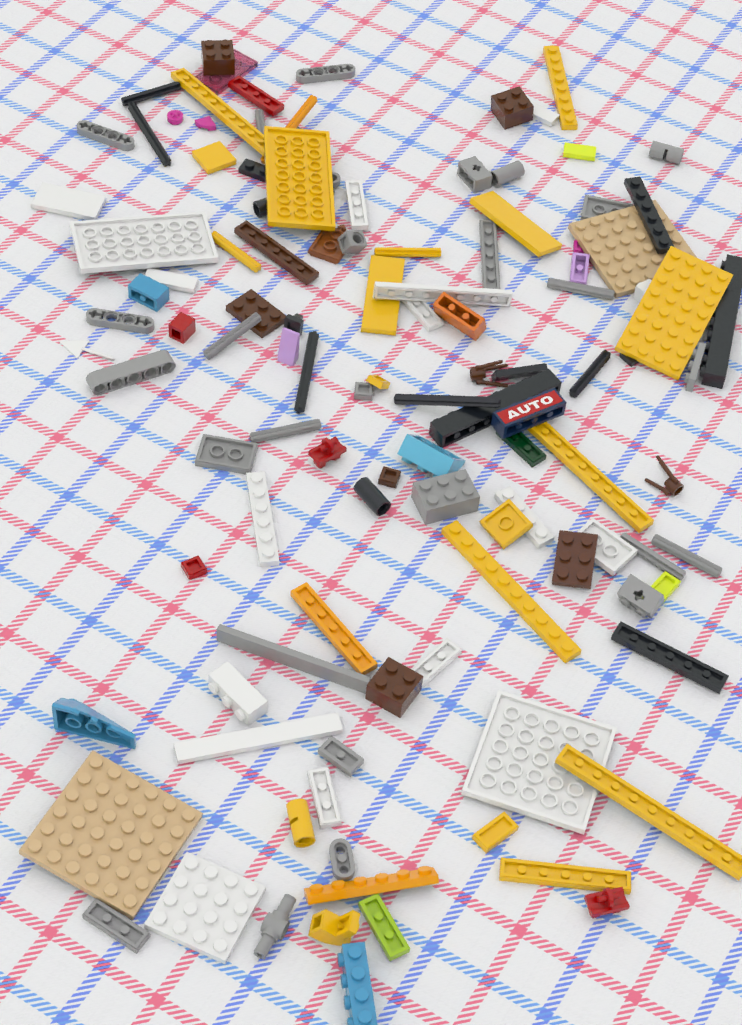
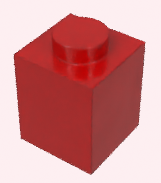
[168,312,196,344]

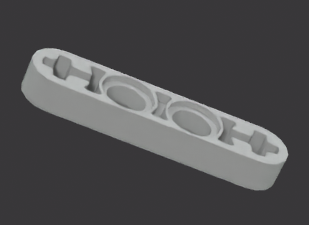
[296,64,355,84]
[77,120,135,151]
[86,308,154,334]

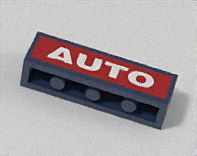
[491,388,567,439]

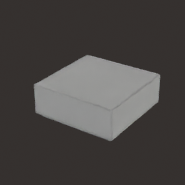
[354,382,373,401]

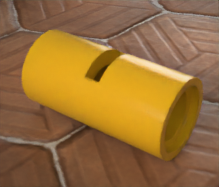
[286,799,316,848]

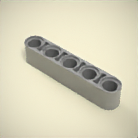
[86,350,176,395]

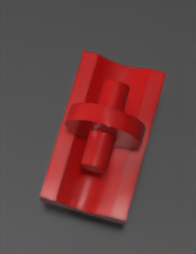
[308,436,347,469]
[584,887,630,918]

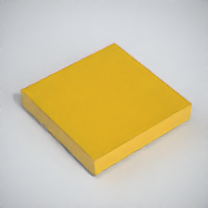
[192,141,237,174]
[479,499,533,550]

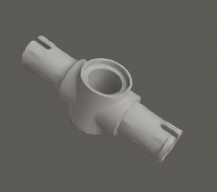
[254,894,296,959]

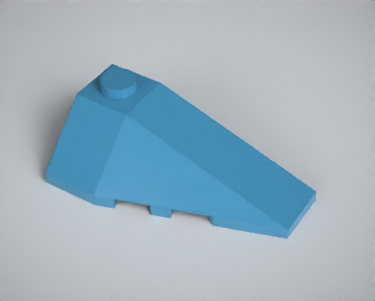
[52,698,136,749]

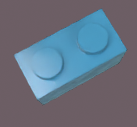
[128,273,169,312]

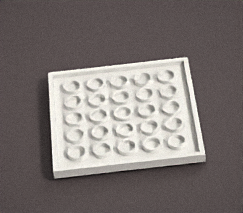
[461,690,617,835]

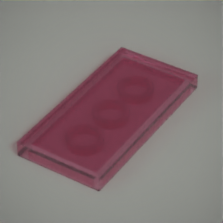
[195,49,258,96]

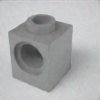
[337,230,367,254]

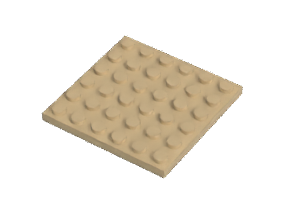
[568,200,697,298]
[19,750,203,920]

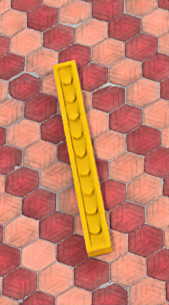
[171,68,265,157]
[527,422,654,533]
[441,520,581,664]
[555,744,742,881]

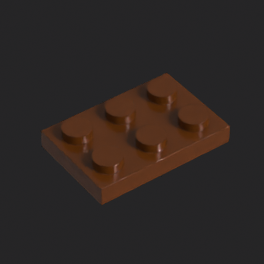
[226,289,286,338]
[552,530,598,589]

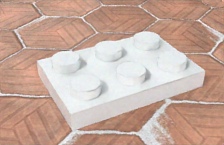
[577,518,638,576]

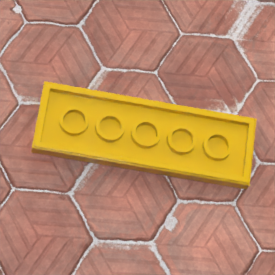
[469,191,562,257]
[361,255,405,336]

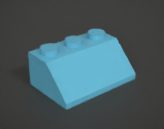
[397,434,466,477]

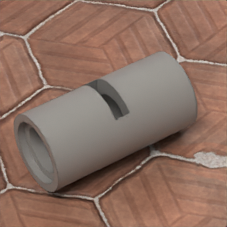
[649,140,684,165]
[491,161,525,187]

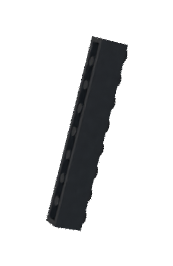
[429,369,562,448]

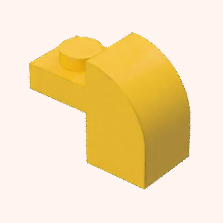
[308,909,360,946]

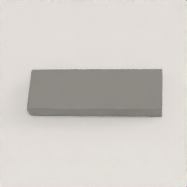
[82,898,151,954]

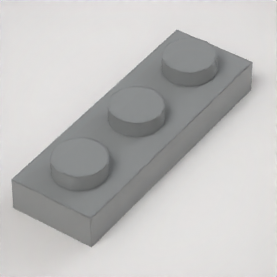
[684,342,706,392]

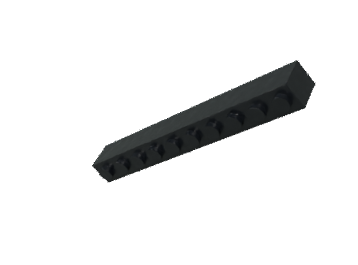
[699,254,742,389]

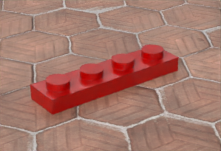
[228,75,284,116]

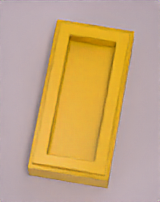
[472,811,519,854]

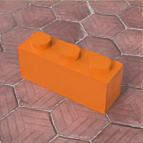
[433,292,487,341]

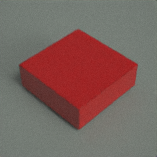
[181,555,207,581]

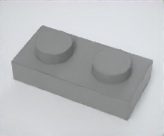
[318,735,364,777]

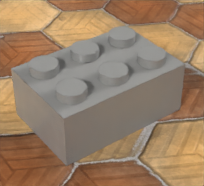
[411,469,480,525]

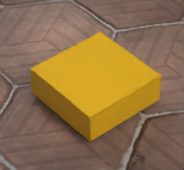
[366,374,390,389]

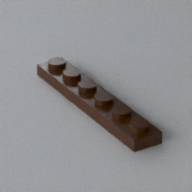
[234,220,319,285]

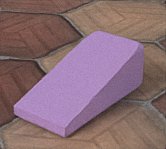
[570,252,590,285]
[278,327,300,366]

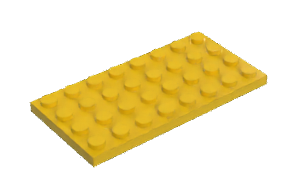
[264,126,336,231]
[614,246,733,380]

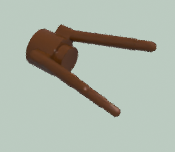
[470,360,508,388]
[645,455,684,496]

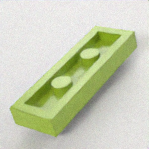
[358,893,410,961]

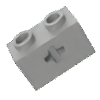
[457,156,493,193]
[617,574,665,619]

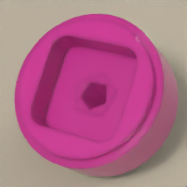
[167,110,183,125]

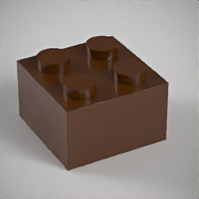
[201,39,235,76]
[491,86,534,130]
[365,657,423,718]

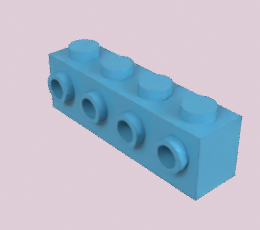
[337,942,378,1025]

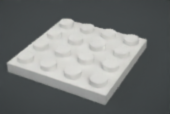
[144,852,266,964]

